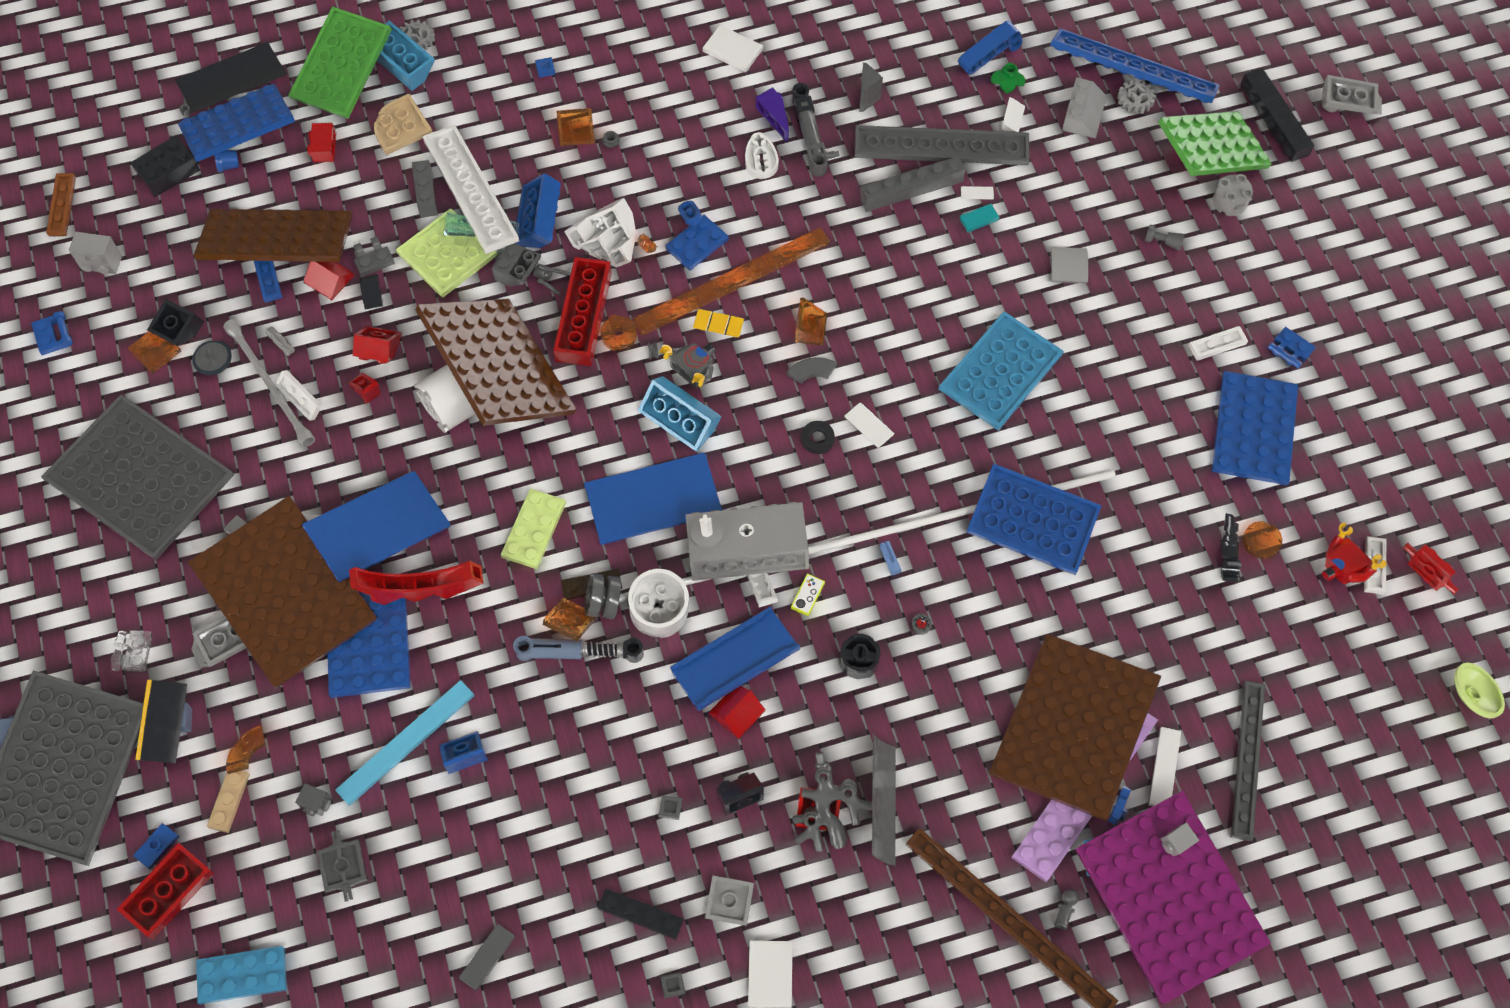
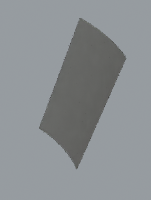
[872,732,896,866]

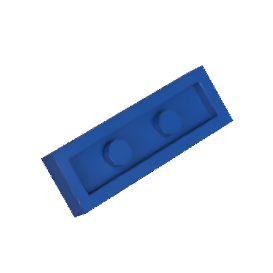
[254,261,283,303]

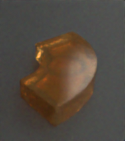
[226,725,266,775]

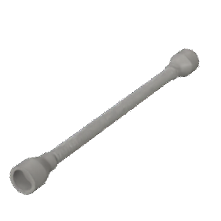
[223,319,315,447]

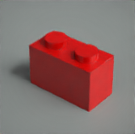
[307,123,337,162]

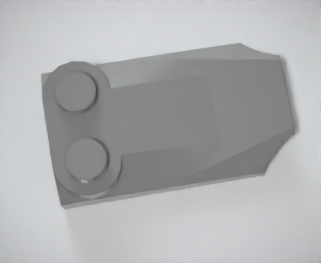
[1322,75,1382,115]
[191,616,246,668]

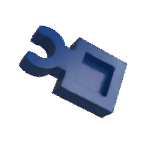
[1108,786,1131,825]

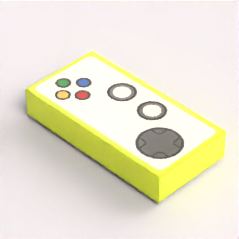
[791,574,825,617]

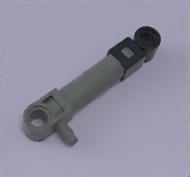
[792,83,840,177]

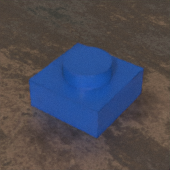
[535,57,556,78]

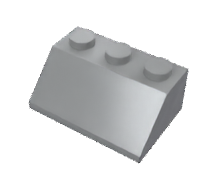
[1062,77,1107,138]

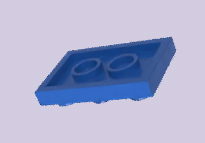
[665,214,729,271]

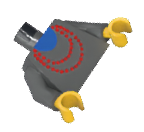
[659,343,715,388]

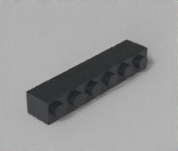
[1240,68,1314,162]

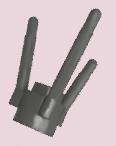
[534,264,571,296]

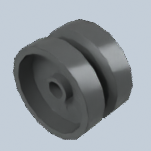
[585,573,621,620]

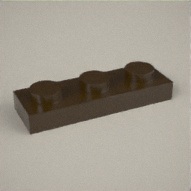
[561,568,623,601]

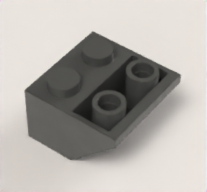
[492,243,542,287]

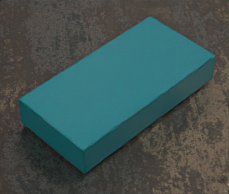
[959,204,999,233]

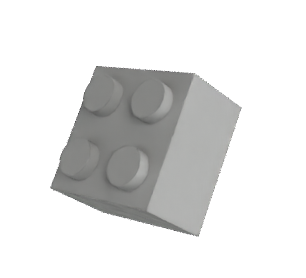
[69,232,122,274]

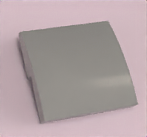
[1050,247,1088,283]

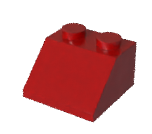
[353,326,402,364]

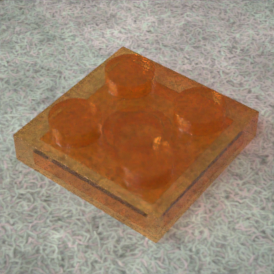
[128,332,181,374]
[542,598,596,641]

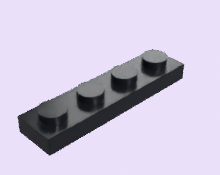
[598,889,684,940]

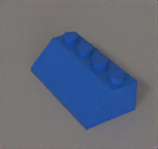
[515,173,561,248]

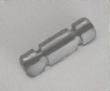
[266,326,295,356]

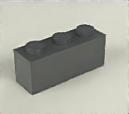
[412,160,438,218]

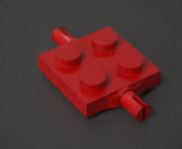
[1402,542,1459,595]

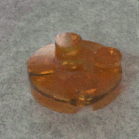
[600,315,637,351]

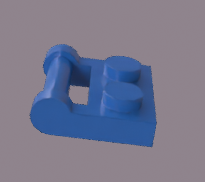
[31,311,73,356]

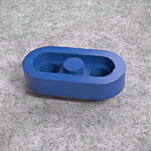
[678,201,702,226]

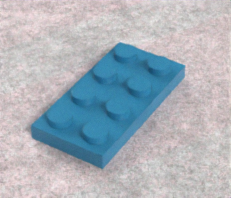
[196,946,287,1005]

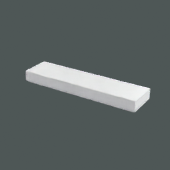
[1148,727,1181,807]

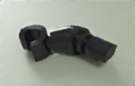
[1220,513,1242,582]

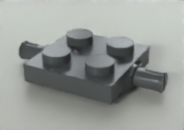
[317,830,368,902]

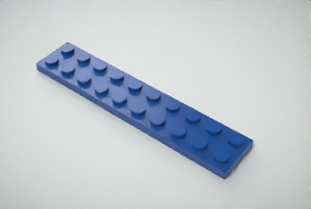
[1050,28,1220,103]

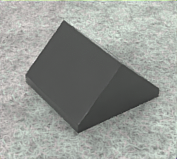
[859,62,883,112]

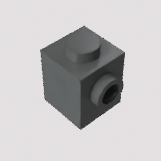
[295,784,331,817]

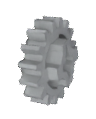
[400,19,435,50]
[1117,80,1156,115]

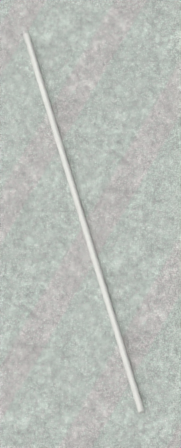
[619,470,1116,602]

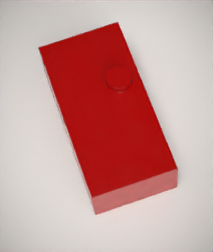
[116,843,214,940]

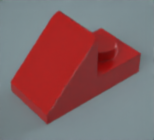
[348,372,381,404]

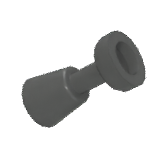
[1144,224,1185,251]

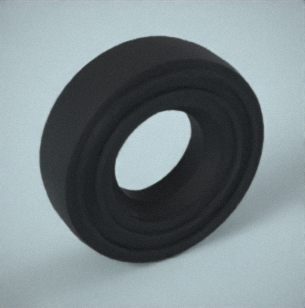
[801,421,835,454]

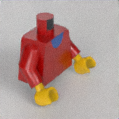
[1322,522,1387,584]

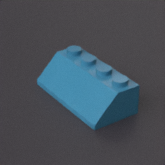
[377,20,435,91]
[637,377,722,451]

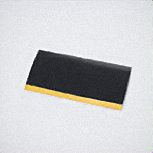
[135,680,187,763]

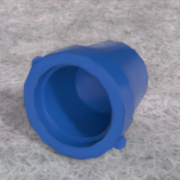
[215,150,239,172]

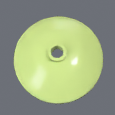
[1454,663,1505,718]

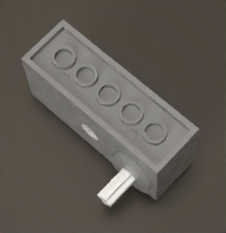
[686,502,809,581]

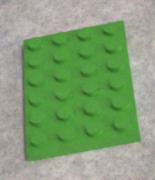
[288,6,392,119]
[1158,111,1272,176]

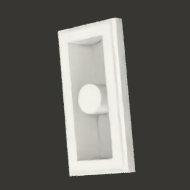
[1001,97,1025,132]

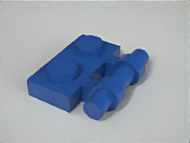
[1268,326,1316,369]

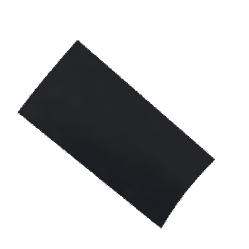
[175,42,287,113]

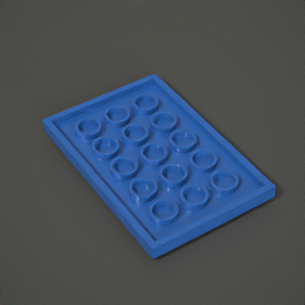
[178,84,295,162]
[1212,371,1298,486]
[966,463,1102,575]
[328,591,411,698]

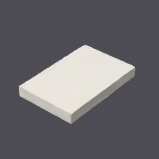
[703,25,763,72]
[748,941,792,1008]

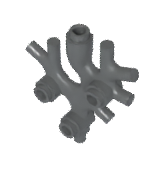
[793,752,872,852]

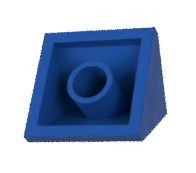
[439,731,488,774]

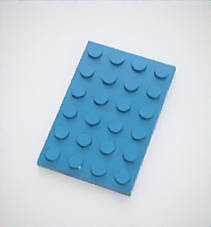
[939,311,1064,431]

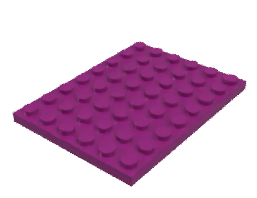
[1075,790,1271,1005]

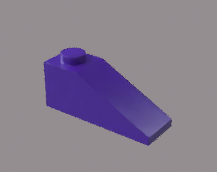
[756,87,789,142]

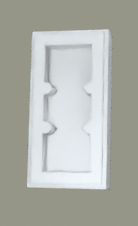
[747,573,778,607]

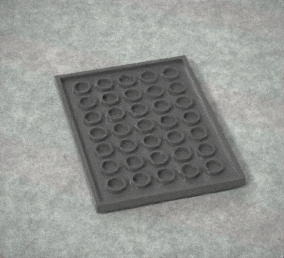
[41,394,234,561]
[0,670,144,866]

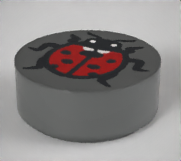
[911,614,932,635]

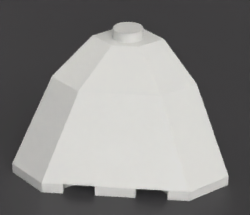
[564,198,636,268]

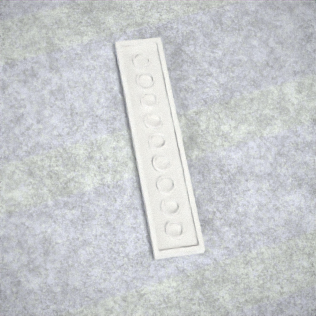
[422,124,519,254]

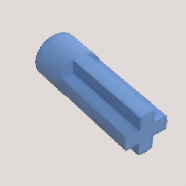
[879,541,902,575]

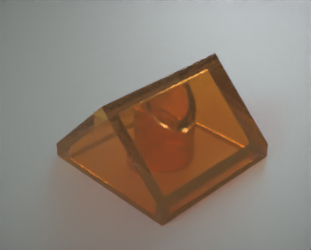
[557,108,595,146]
[795,297,827,346]

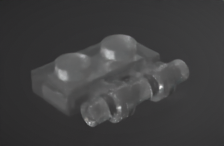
[110,631,153,672]

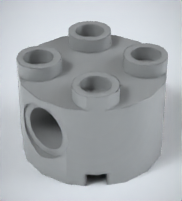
[1212,174,1253,216]

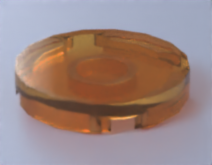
[1242,521,1283,559]

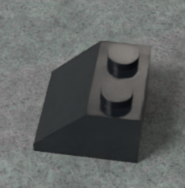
[147,299,205,346]
[716,772,764,816]

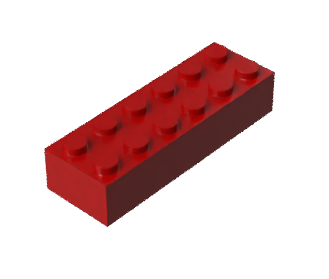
[553,257,612,367]

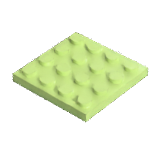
[396,208,498,298]

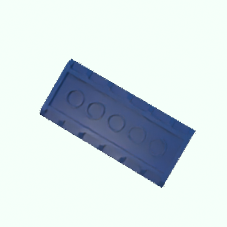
[670,606,800,711]

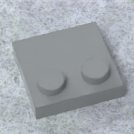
[705,876,754,926]

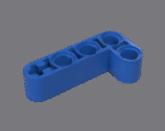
[958,20,1023,75]

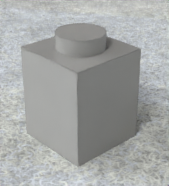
[1161,822,1199,856]

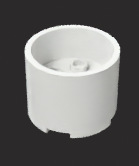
[414,365,475,433]
[628,569,689,638]

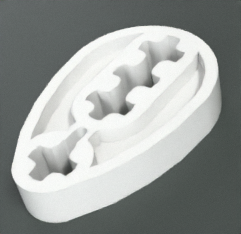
[745,132,779,179]

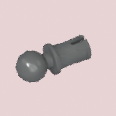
[1054,889,1079,930]

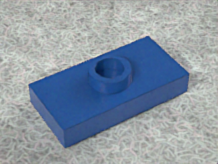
[133,823,179,870]

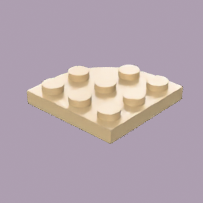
[374,94,433,155]

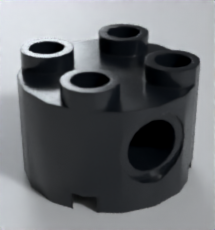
[839,634,881,679]

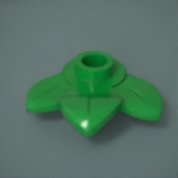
[991,63,1025,94]

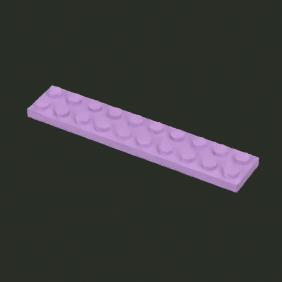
[1011,713,1158,883]

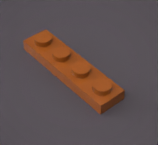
[46,173,76,237]

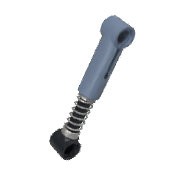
[513,636,644,663]

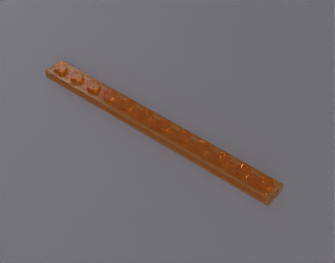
[633,227,829,336]

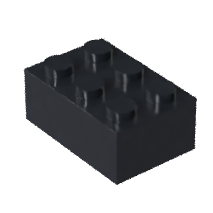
[130,136,200,197]

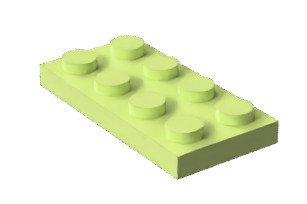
[501,489,566,570]

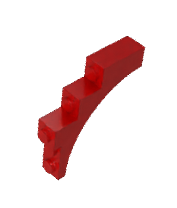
[349,561,484,605]

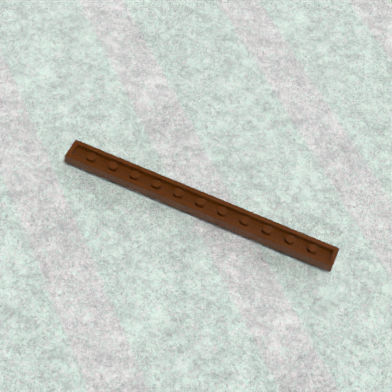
[905,828,1119,1008]

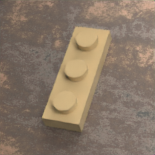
[207,768,250,833]

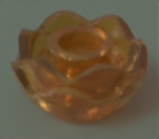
[638,233,658,253]

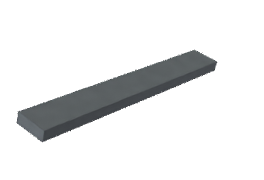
[1230,681,1265,841]

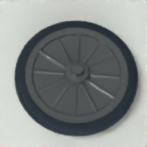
[192,340,232,375]

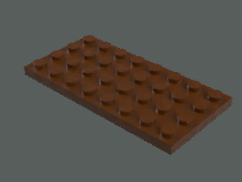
[194,208,353,262]

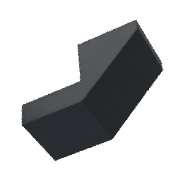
[360,274,383,310]

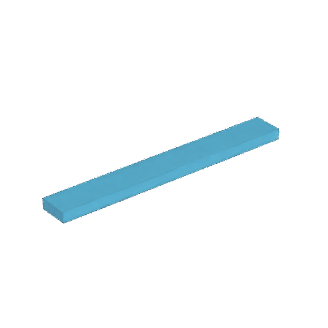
[335,680,474,806]

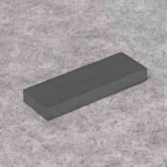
[459,924,515,991]

